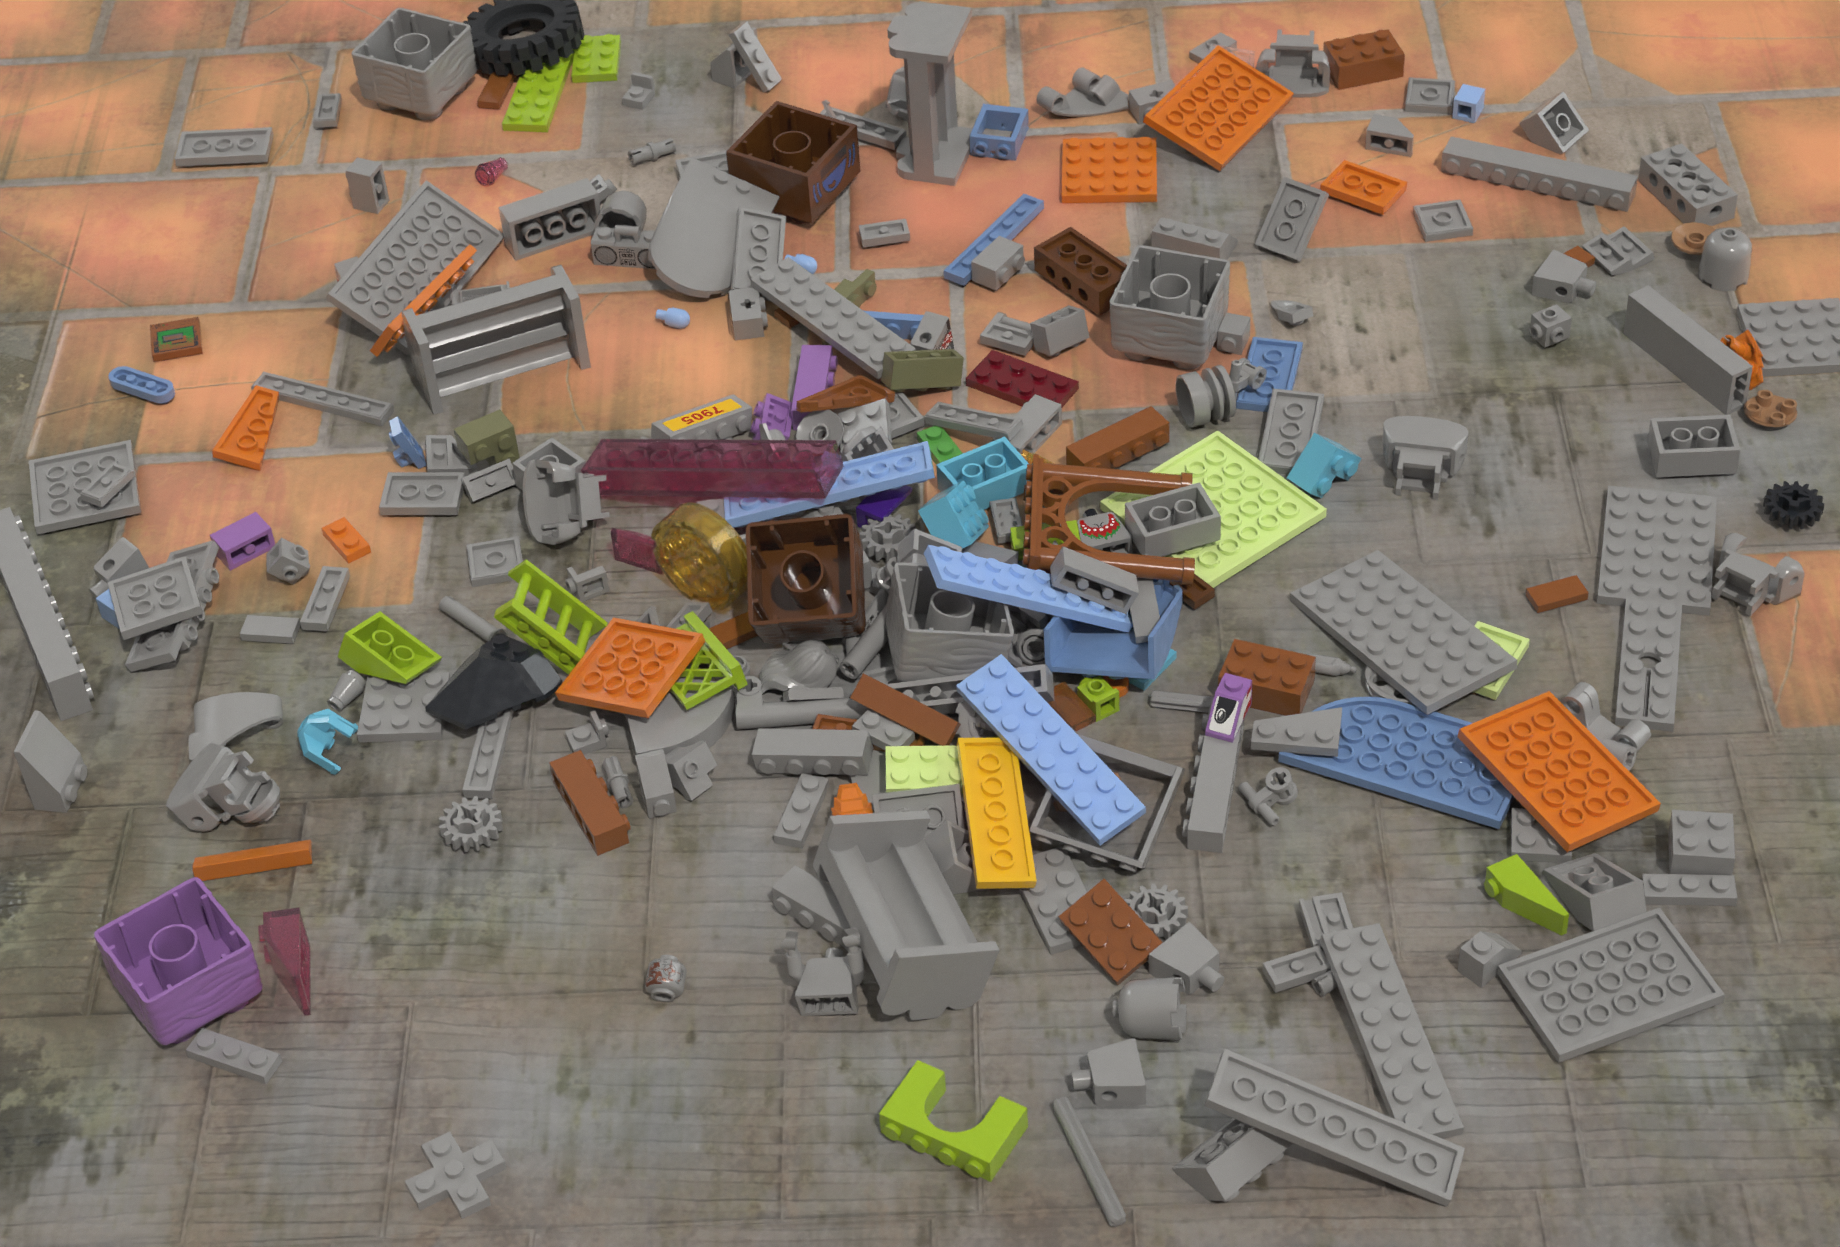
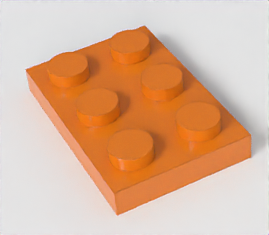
[1320,160,1407,215]

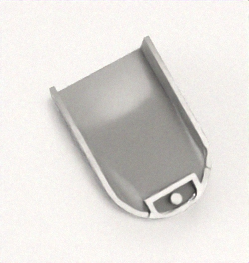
[648,158,779,298]

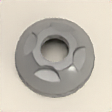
[234,778,280,823]

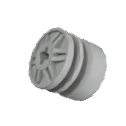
[1175,365,1236,428]

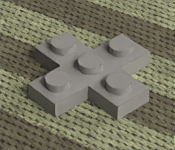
[405,1131,506,1219]

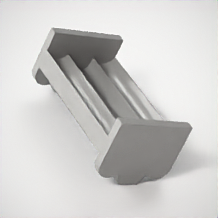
[887,1,973,186]
[402,265,591,415]
[813,810,999,1020]

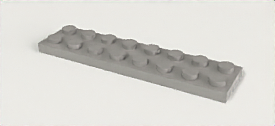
[750,257,916,379]
[1320,923,1464,1138]
[1204,1049,1465,1207]

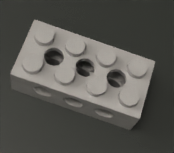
[1638,143,1738,226]

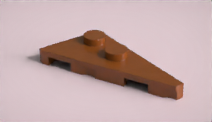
[796,375,895,413]

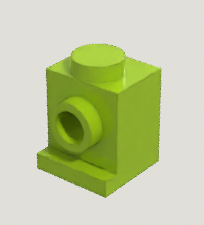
[1077,675,1120,722]

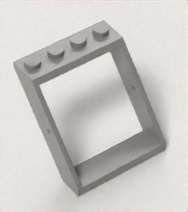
[1029,734,1185,872]

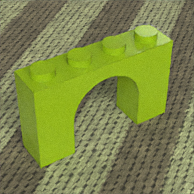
[879,1060,1028,1182]

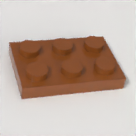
[1058,879,1163,985]

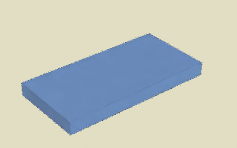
[1236,337,1303,412]

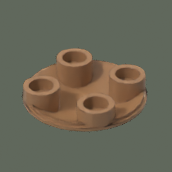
[1744,390,1797,427]

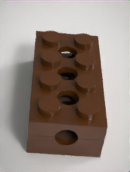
[1034,227,1127,316]

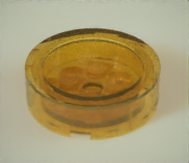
[651,502,748,610]

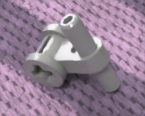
[1229,358,1267,401]
[1238,767,1298,825]

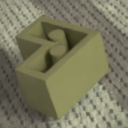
[454,410,520,466]

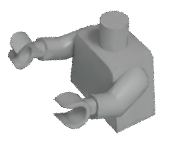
[781,928,864,1016]

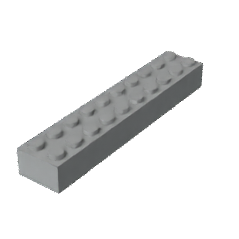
[0,507,94,721]

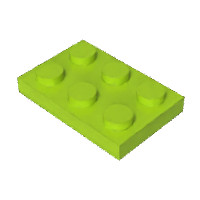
[572,34,621,83]

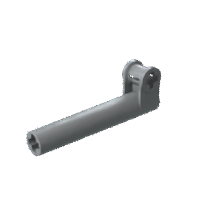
[840,557,897,679]
[736,676,869,729]

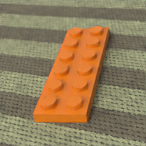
[370,244,477,357]

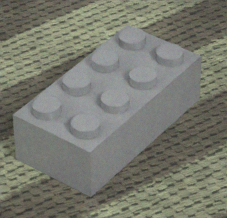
[498,178,600,261]

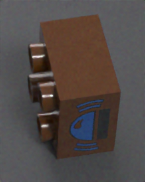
[726,101,861,223]

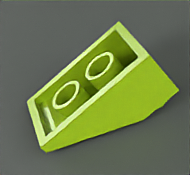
[338,611,442,684]

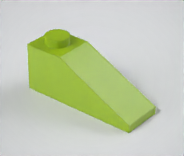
[1484,854,1569,936]

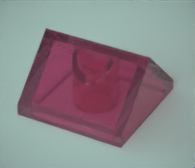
[610,527,681,574]

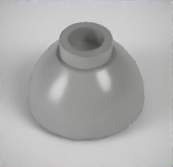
[1016,628,1045,666]

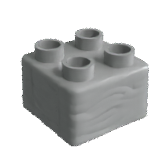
[351,8,477,120]
[1110,245,1230,370]
[885,562,1014,682]

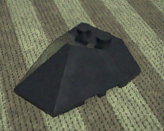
[425,634,563,730]

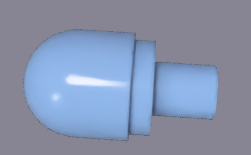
[785,254,817,274]
[656,307,690,329]

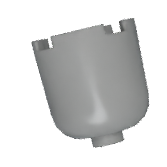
[594,191,647,233]
[1698,228,1752,291]
[1113,977,1187,1040]

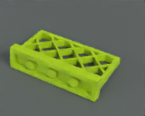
[670,611,748,710]

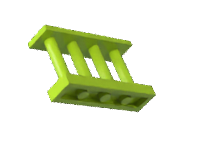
[494,559,608,675]

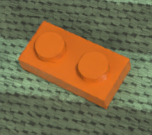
[321,517,371,564]

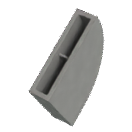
[625,677,735,755]

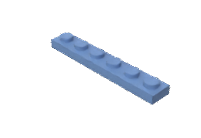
[944,194,1044,286]

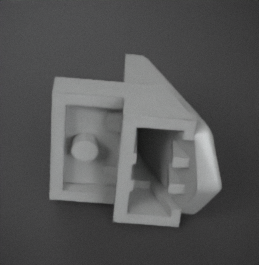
[837,426,894,502]

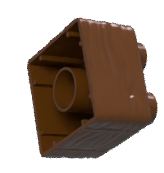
[746,514,866,644]

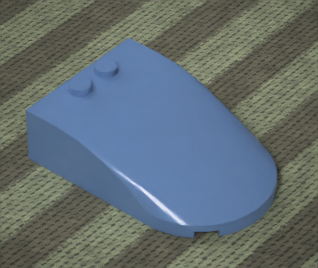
[1044,579,1182,679]

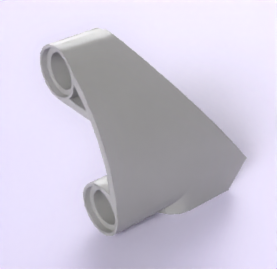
[1036,67,1129,117]
[1562,682,1651,771]
[188,692,283,761]

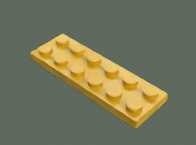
[957,738,1037,889]

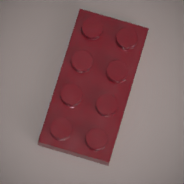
[966,350,1079,408]

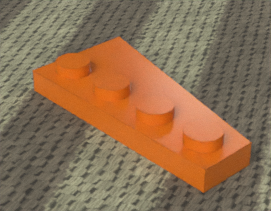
[212,385,279,471]

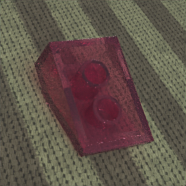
[258,907,311,1016]

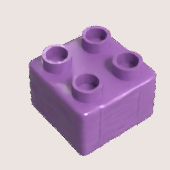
[94,877,263,1045]

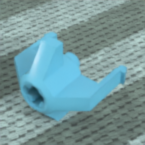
[297,709,358,775]

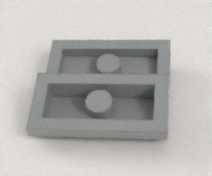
[1582,226,1654,275]

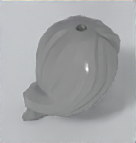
[759,640,837,694]

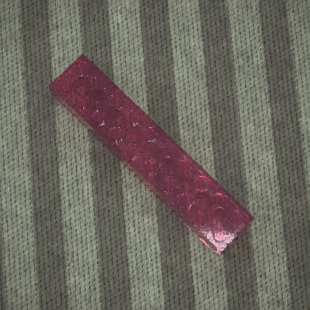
[581,439,844,499]

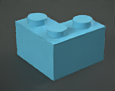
[1287,433,1362,498]

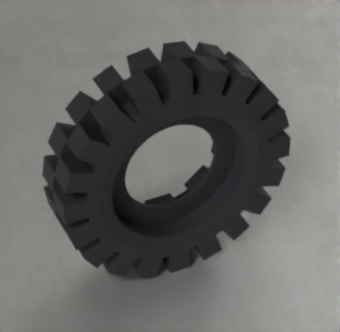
[463,0,584,76]

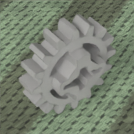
[859,514,916,561]
[439,796,503,852]
[1124,884,1188,940]

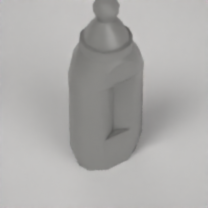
[1307,654,1357,676]

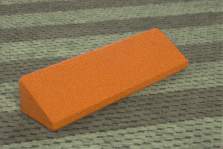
[192,839,312,881]

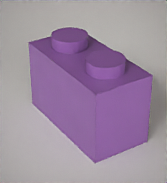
[210,512,275,571]

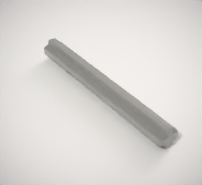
[1053,1096,1126,1227]

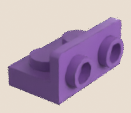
[750,393,792,444]

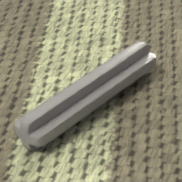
[1150,690,1214,713]

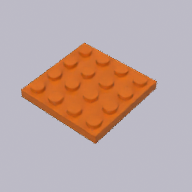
[1062,137,1157,203]
[555,617,705,718]

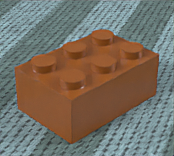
[1323,29,1405,90]
[1218,639,1316,716]

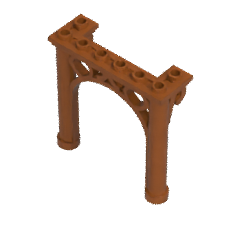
[1023,454,1195,585]

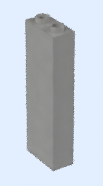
[1623,285,1753,415]

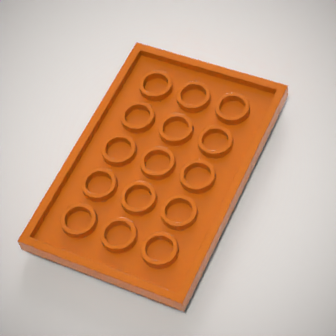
[1143,45,1294,171]
[1457,691,1661,852]

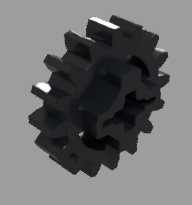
[1763,481,1825,529]

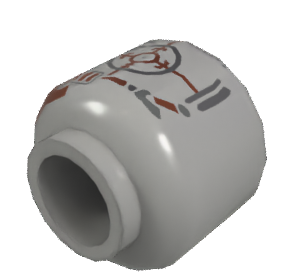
[645,955,687,1002]

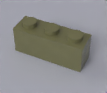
[881,349,964,392]

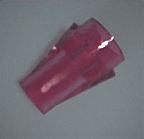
[475,157,508,185]

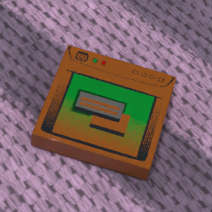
[150,317,203,362]

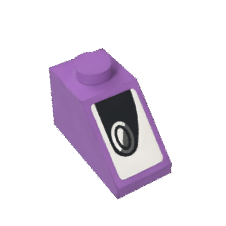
[1205,673,1252,743]

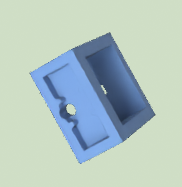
[970,104,1029,161]

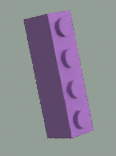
[791,345,837,430]

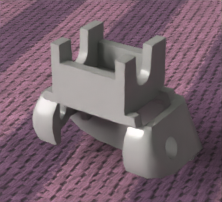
[1256,30,1330,98]
[1382,416,1468,500]
[523,459,609,545]
[1711,533,1805,616]
[166,743,271,832]

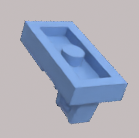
[389,416,426,469]

